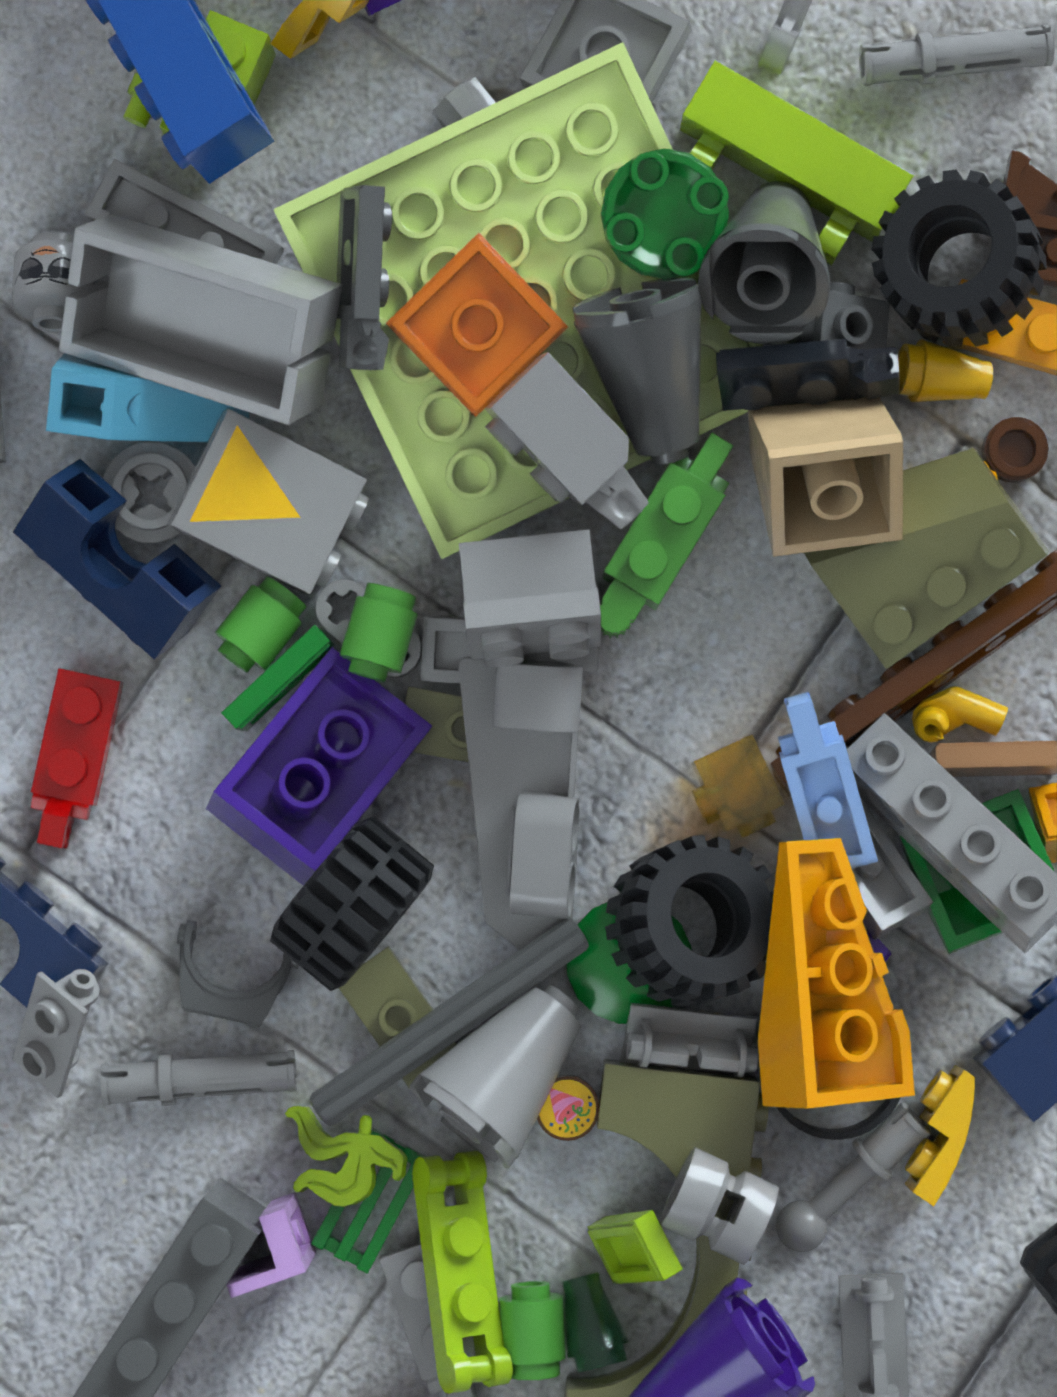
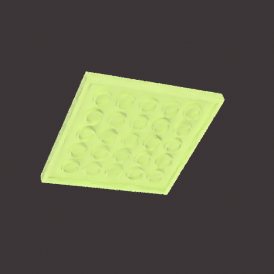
[273,42,763,559]

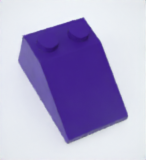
[206,647,433,886]

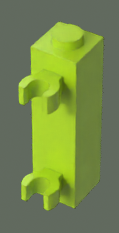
[680,60,914,266]

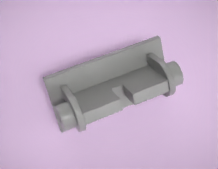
[12,969,100,1098]
[620,1003,759,1078]
[838,1273,909,1397]

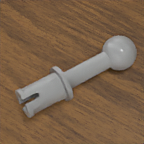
[776,1102,931,1252]

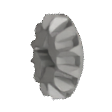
[103,442,195,543]

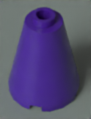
[628,1278,815,1397]

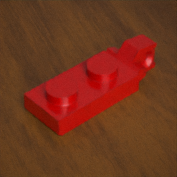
[30,668,124,849]

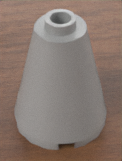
[410,985,581,1169]

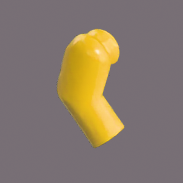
[912,686,1008,743]

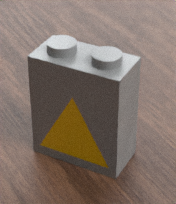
[167,409,369,594]

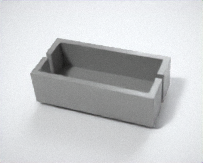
[59,214,343,425]

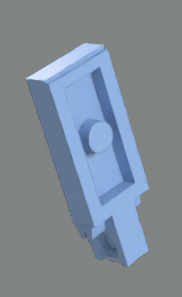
[778,692,878,869]

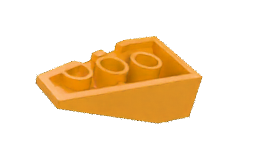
[758,838,915,1109]

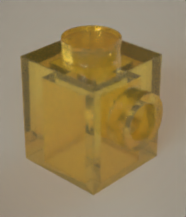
[691,734,785,838]

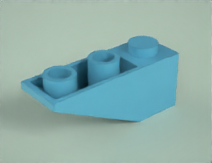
[46,353,250,442]

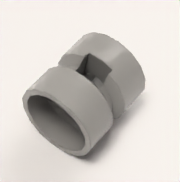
[659,1147,779,1265]

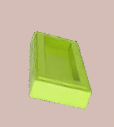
[587,1210,683,1284]

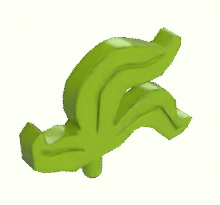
[285,1106,407,1207]

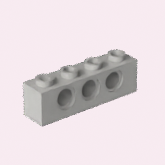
[847,713,1057,954]

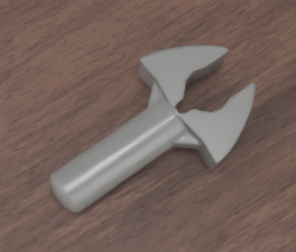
[758,0,812,74]

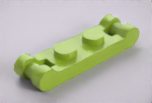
[412,1150,513,1394]

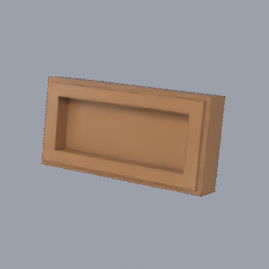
[929,741,1057,777]

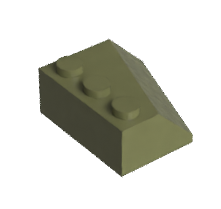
[804,448,1049,669]

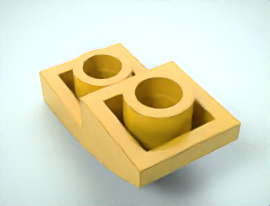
[905,1064,975,1207]

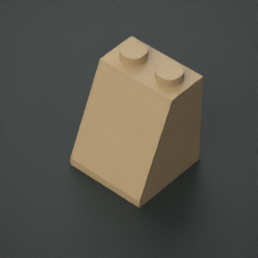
[748,397,903,557]

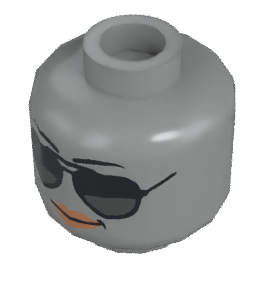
[12,232,95,332]

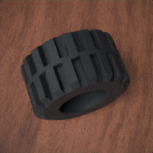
[871,169,1047,348]
[270,816,434,991]
[605,835,774,1007]

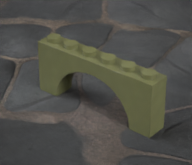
[564,1059,769,1397]

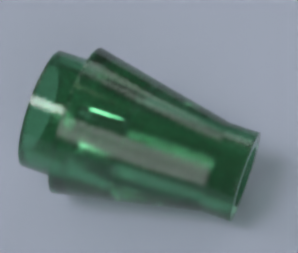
[561,1272,629,1373]

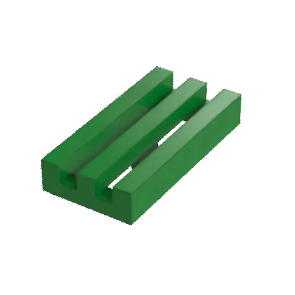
[221,625,335,731]
[311,1128,425,1274]

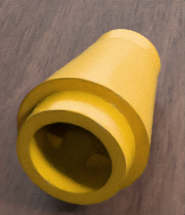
[898,339,993,402]

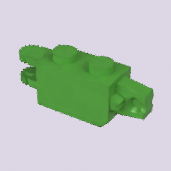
[600,433,734,639]

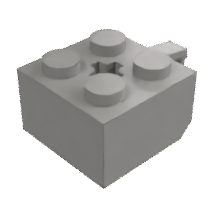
[485,352,649,529]

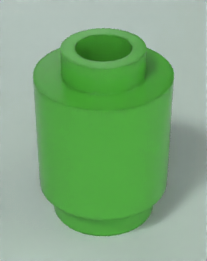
[215,576,307,673]
[339,583,418,682]
[499,1281,566,1380]

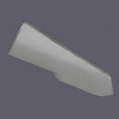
[458,657,583,950]

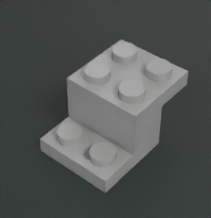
[459,529,601,667]

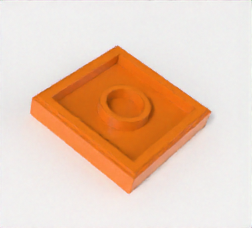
[386,233,568,417]

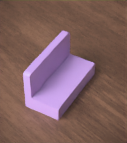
[227,1192,316,1298]

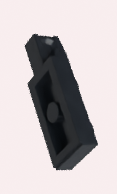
[716,339,900,411]

